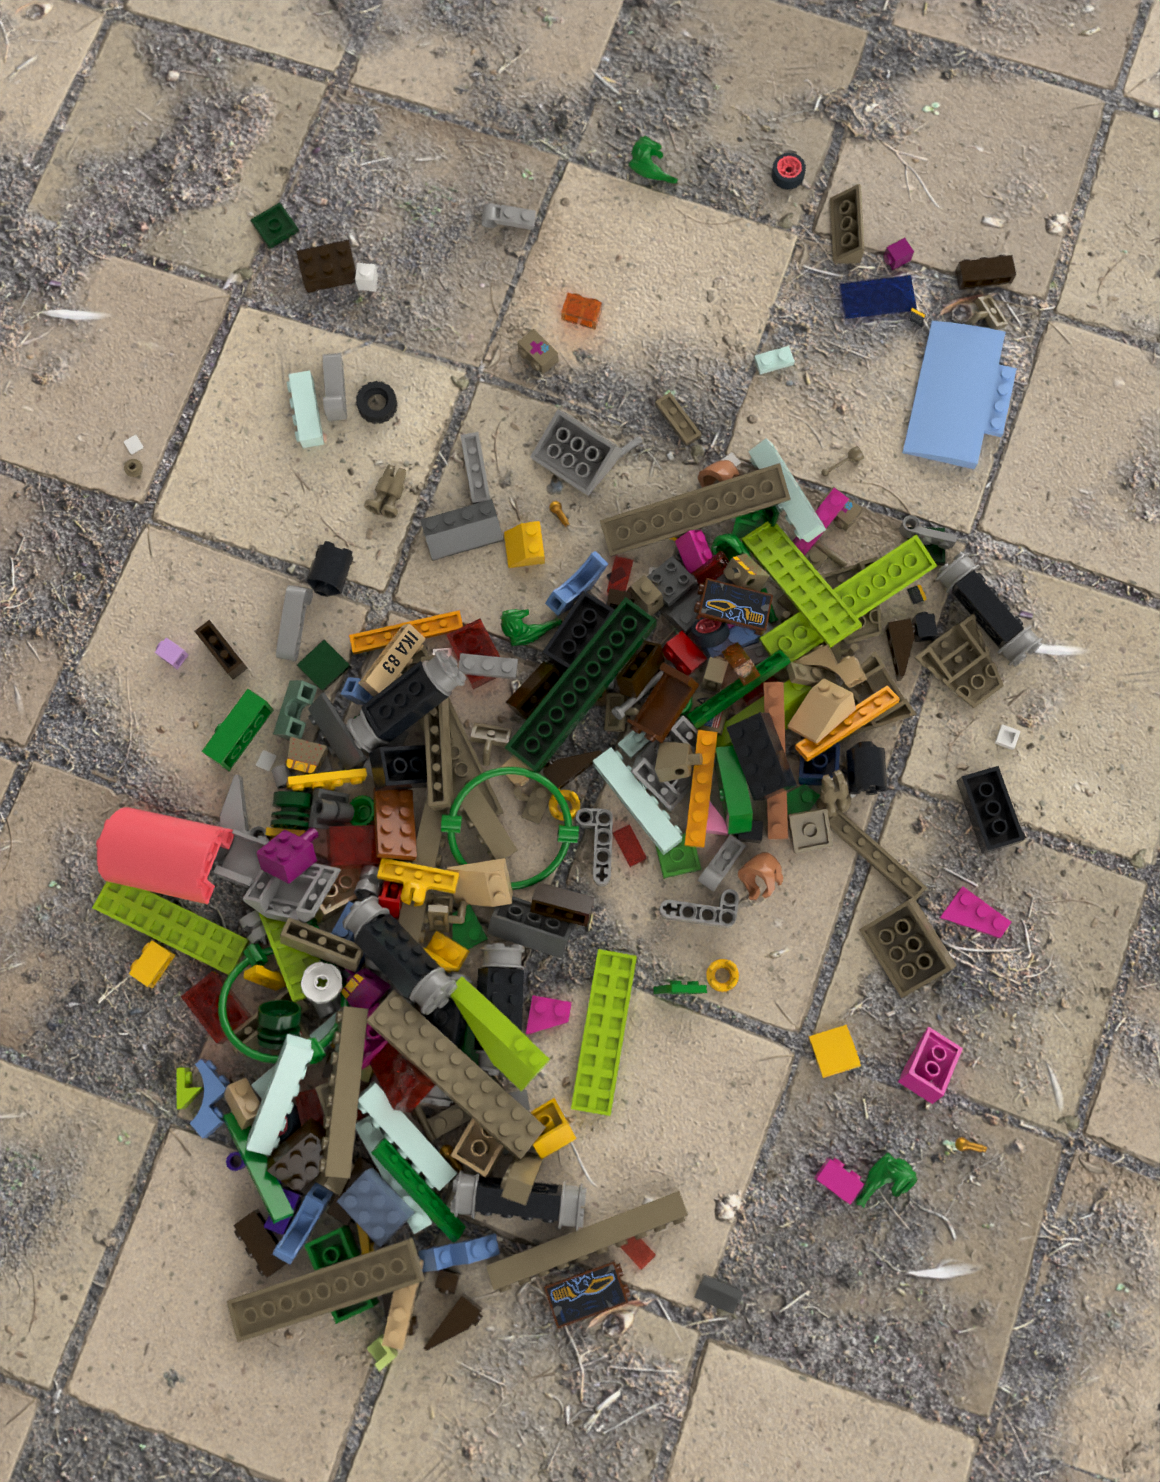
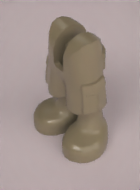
[364,464,406,518]
[816,770,852,817]

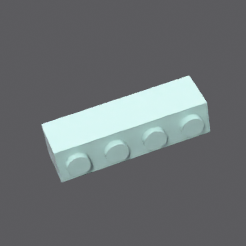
[287,370,324,448]

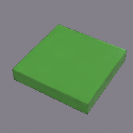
[655,833,701,879]

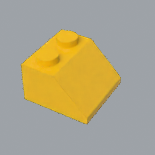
[504,521,545,568]
[530,1098,577,1160]

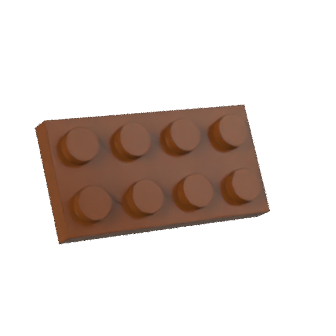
[373,787,417,861]

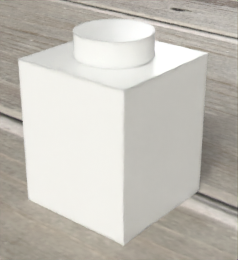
[355,263,378,291]

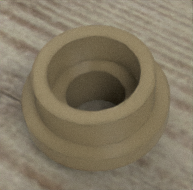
[124,459,143,477]

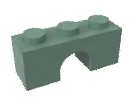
[273,680,317,741]

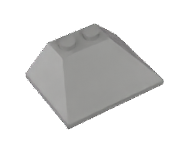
[630,715,716,811]
[243,863,340,923]

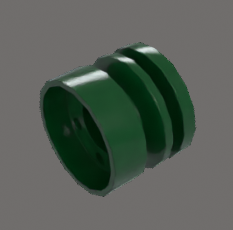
[270,791,313,831]
[257,1000,301,1050]

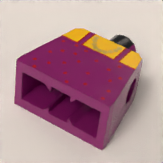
[341,968,391,1011]

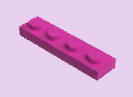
[792,488,849,556]

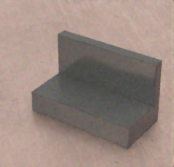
[694,1273,744,1314]

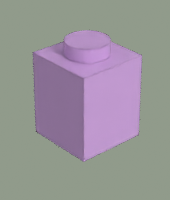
[155,638,189,670]

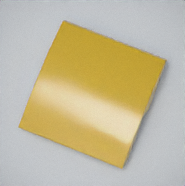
[809,1024,861,1078]

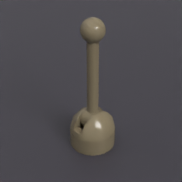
[821,446,864,476]

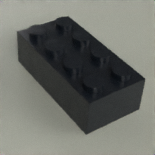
[542,591,615,672]
[726,712,797,801]
[956,766,1025,854]

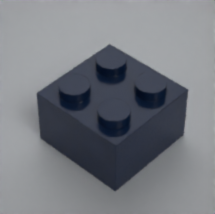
[798,740,840,786]

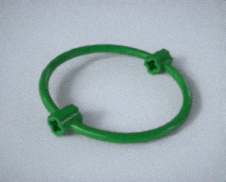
[440,767,579,890]
[218,944,349,1065]

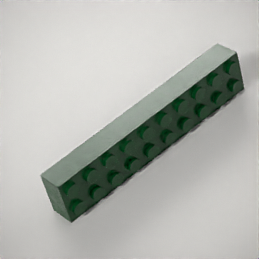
[505,597,657,773]

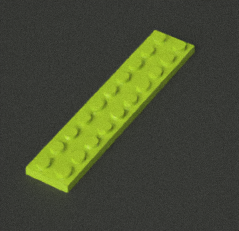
[759,534,937,669]

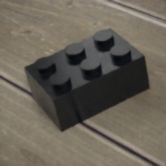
[369,745,428,791]

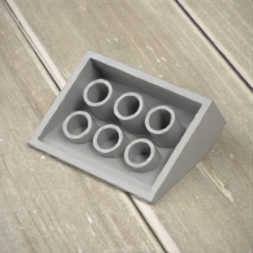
[530,409,623,496]

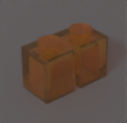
[561,293,602,330]
[722,642,760,686]

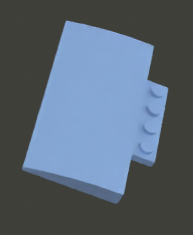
[902,321,1017,469]

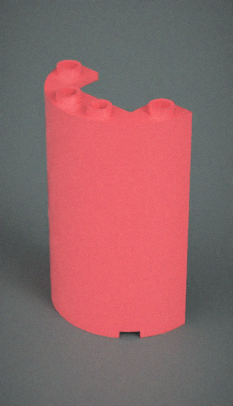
[96,807,234,905]

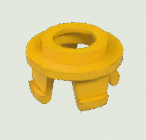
[549,789,580,821]
[706,959,739,992]

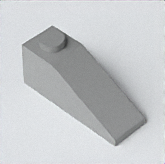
[218,774,249,831]

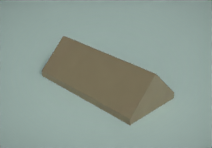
[830,184,864,263]

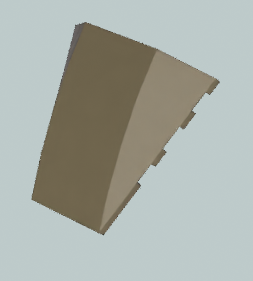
[820,557,882,645]
[914,613,1004,708]
[840,651,917,738]

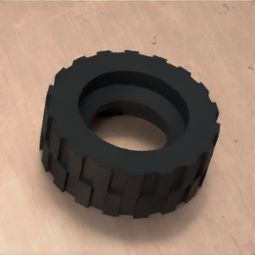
[356,381,398,424]

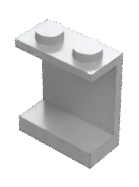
[213,829,270,889]

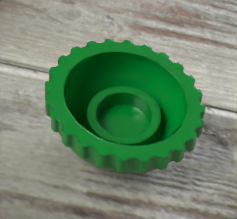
[349,795,374,828]

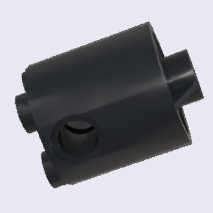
[306,541,353,597]
[846,741,887,795]

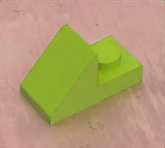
[177,1067,204,1109]

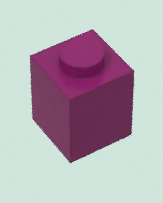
[883,238,914,270]

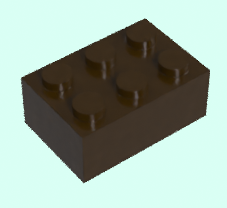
[296,239,356,293]
[267,1118,326,1193]

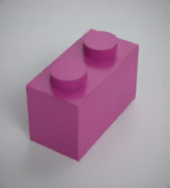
[675,530,715,574]
[814,1157,864,1205]

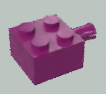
[256,827,319,884]

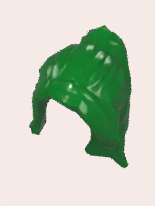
[628,135,678,184]
[711,534,753,569]
[500,609,563,647]
[855,1152,917,1208]

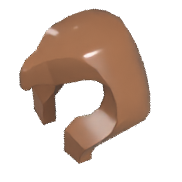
[698,460,740,488]
[738,852,783,900]

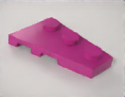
[939,886,1011,938]

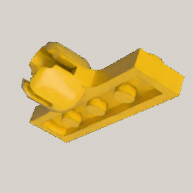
[286,768,367,791]
[377,858,460,906]

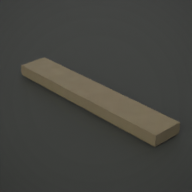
[829,810,928,900]

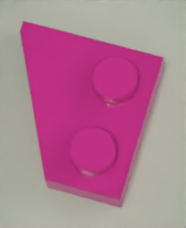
[526,995,572,1034]

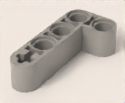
[322,353,347,421]
[276,585,313,661]
[576,808,613,887]
[659,889,739,928]

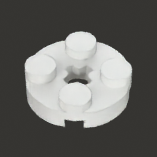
[301,962,342,1004]

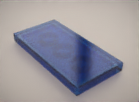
[839,275,917,319]

